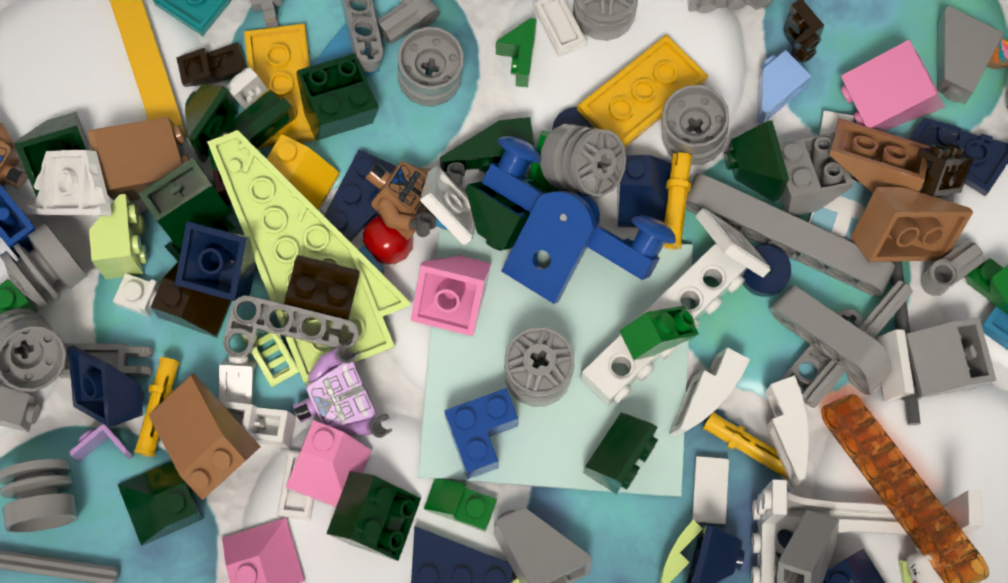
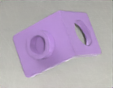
[69,424,134,462]

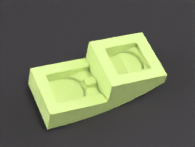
[659,520,703,583]

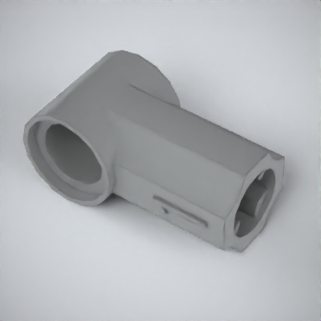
[377,0,440,45]
[921,240,986,296]

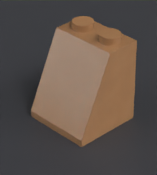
[87,117,190,202]

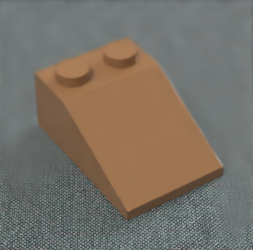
[829,118,930,193]
[851,187,973,262]
[149,373,261,500]

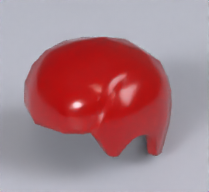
[363,215,413,264]

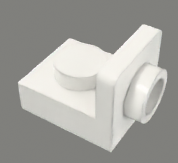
[225,67,268,110]
[113,273,160,318]
[219,355,257,404]

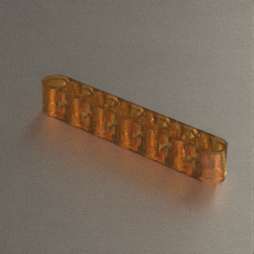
[821,394,989,583]

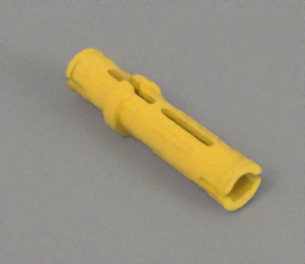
[663,152,692,250]
[134,357,180,457]
[702,412,789,480]

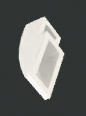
[669,348,750,437]
[765,375,809,488]
[220,401,296,448]

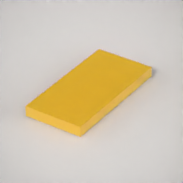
[244,23,319,149]
[577,34,709,148]

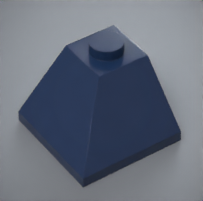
[617,155,672,227]
[175,221,256,301]
[68,345,144,427]
[686,525,745,583]

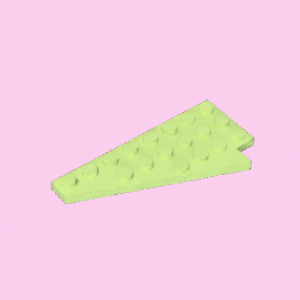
[207,130,411,383]

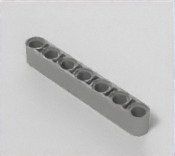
[686,174,895,296]

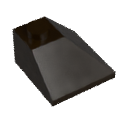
[151,262,232,338]

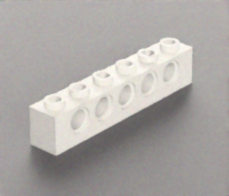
[580,244,747,407]

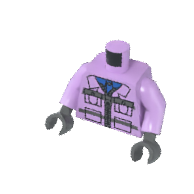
[293,339,393,438]

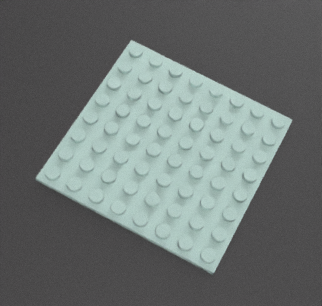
[417,228,693,497]

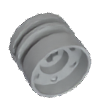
[573,0,638,41]
[398,27,464,107]
[662,85,729,166]
[540,124,626,196]
[0,223,88,310]
[0,308,66,392]
[504,327,574,407]
[0,459,78,533]

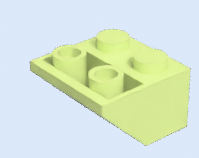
[89,194,148,279]

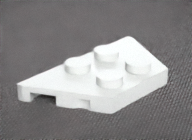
[25,150,112,216]

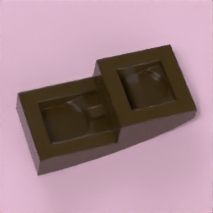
[176,42,247,87]

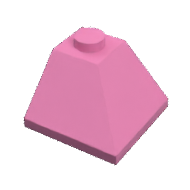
[411,256,491,336]
[285,420,371,507]
[222,518,305,583]

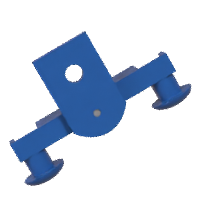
[482,136,676,304]

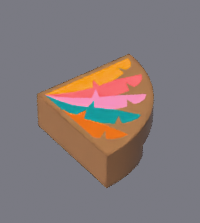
[986,37,1008,69]

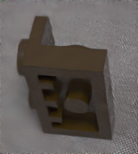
[783,0,825,63]
[917,143,974,197]
[284,255,360,320]

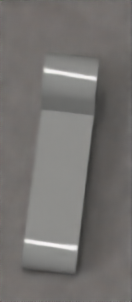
[769,285,892,395]
[223,296,359,359]

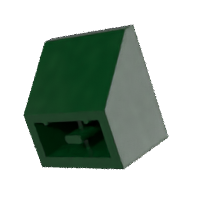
[296,53,379,141]
[138,158,232,248]
[583,412,659,495]
[326,471,421,561]

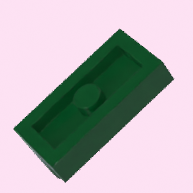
[224,91,295,149]

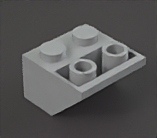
[779,132,853,216]
[905,317,997,398]

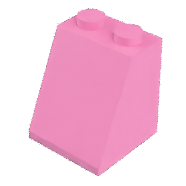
[840,40,946,132]

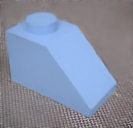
[757,50,811,124]

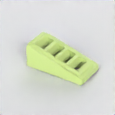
[241,319,299,388]

